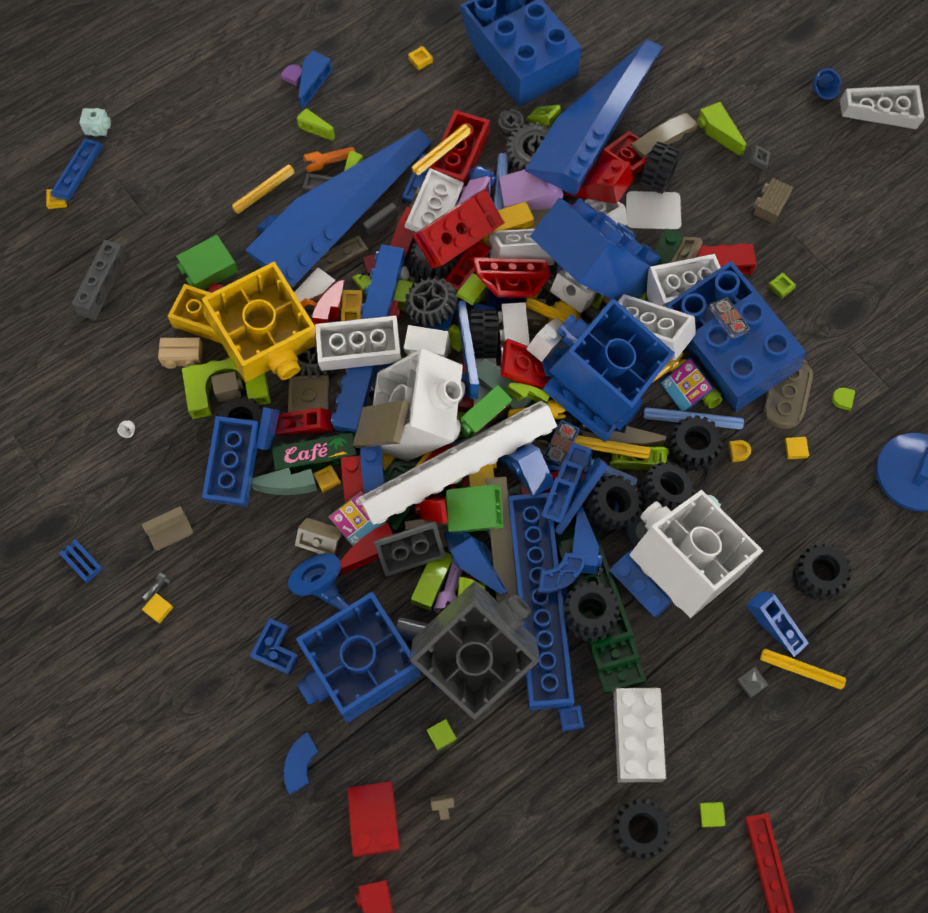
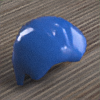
[813,68,841,100]

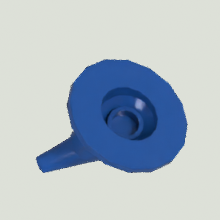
[288,553,349,611]

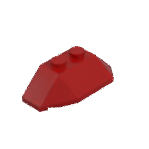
[473,258,551,298]

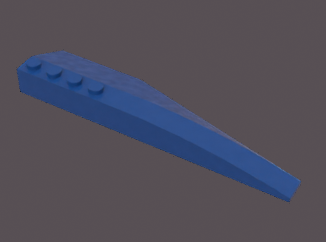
[525,39,663,196]
[245,129,431,288]

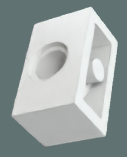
[550,269,597,313]

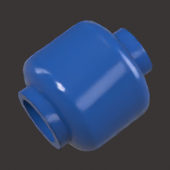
[468,165,497,188]

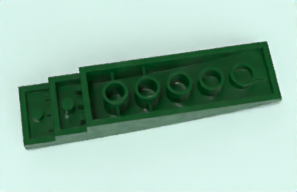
[555,522,646,695]

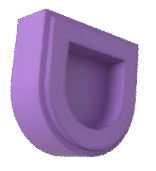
[281,65,302,86]

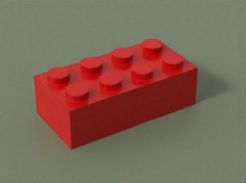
[429,110,490,191]

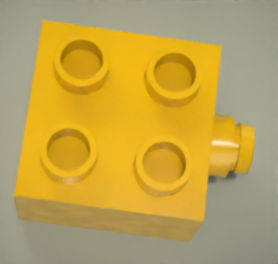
[201,261,316,383]

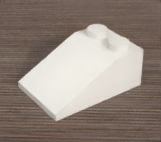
[404,325,452,358]

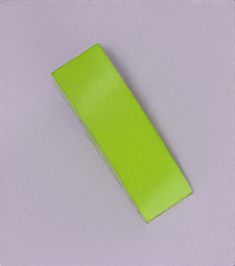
[411,552,453,611]

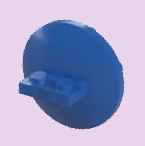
[876,433,928,512]

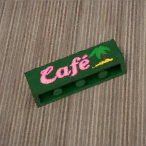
[272,432,357,474]

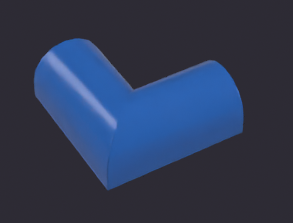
[249,618,299,675]

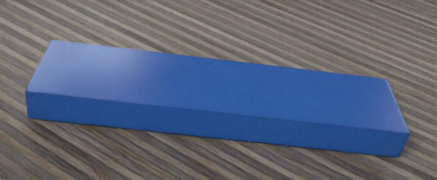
[50,138,102,202]
[542,375,616,442]
[553,457,608,535]

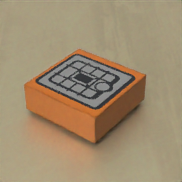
[300,298,318,316]

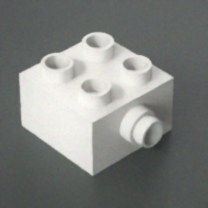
[373,348,465,462]
[630,490,763,618]

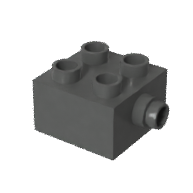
[410,581,539,720]

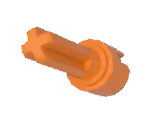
[303,147,355,173]

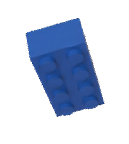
[202,416,260,507]

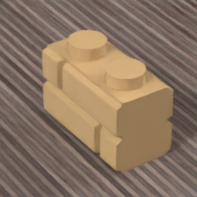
[158,338,203,369]

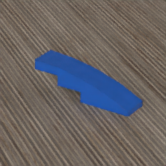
[541,442,592,524]

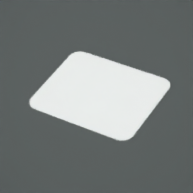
[626,191,681,229]

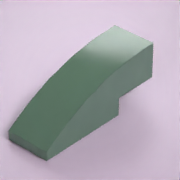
[476,358,532,410]
[251,468,318,495]

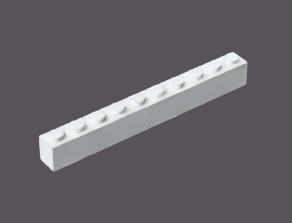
[359,401,557,525]

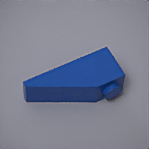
[299,50,332,109]
[360,446,385,494]
[572,506,602,574]
[451,537,508,595]
[746,591,809,657]

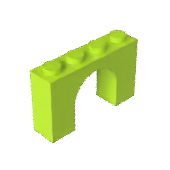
[182,357,271,419]

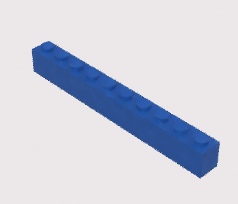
[331,244,405,435]

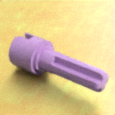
[434,561,463,614]

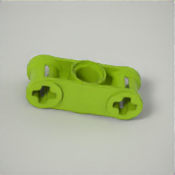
[609,447,669,471]

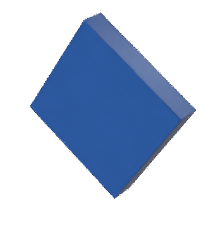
[256,407,280,450]

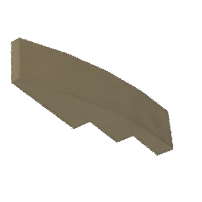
[631,113,699,158]
[582,426,666,447]

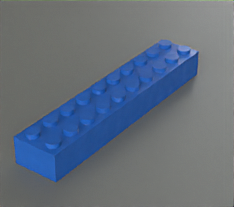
[508,492,574,711]

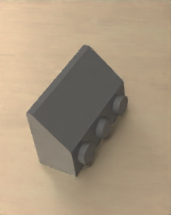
[374,522,446,577]

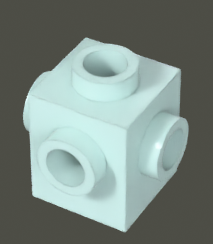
[80,108,111,136]

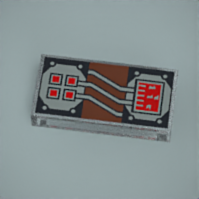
[709,297,750,339]

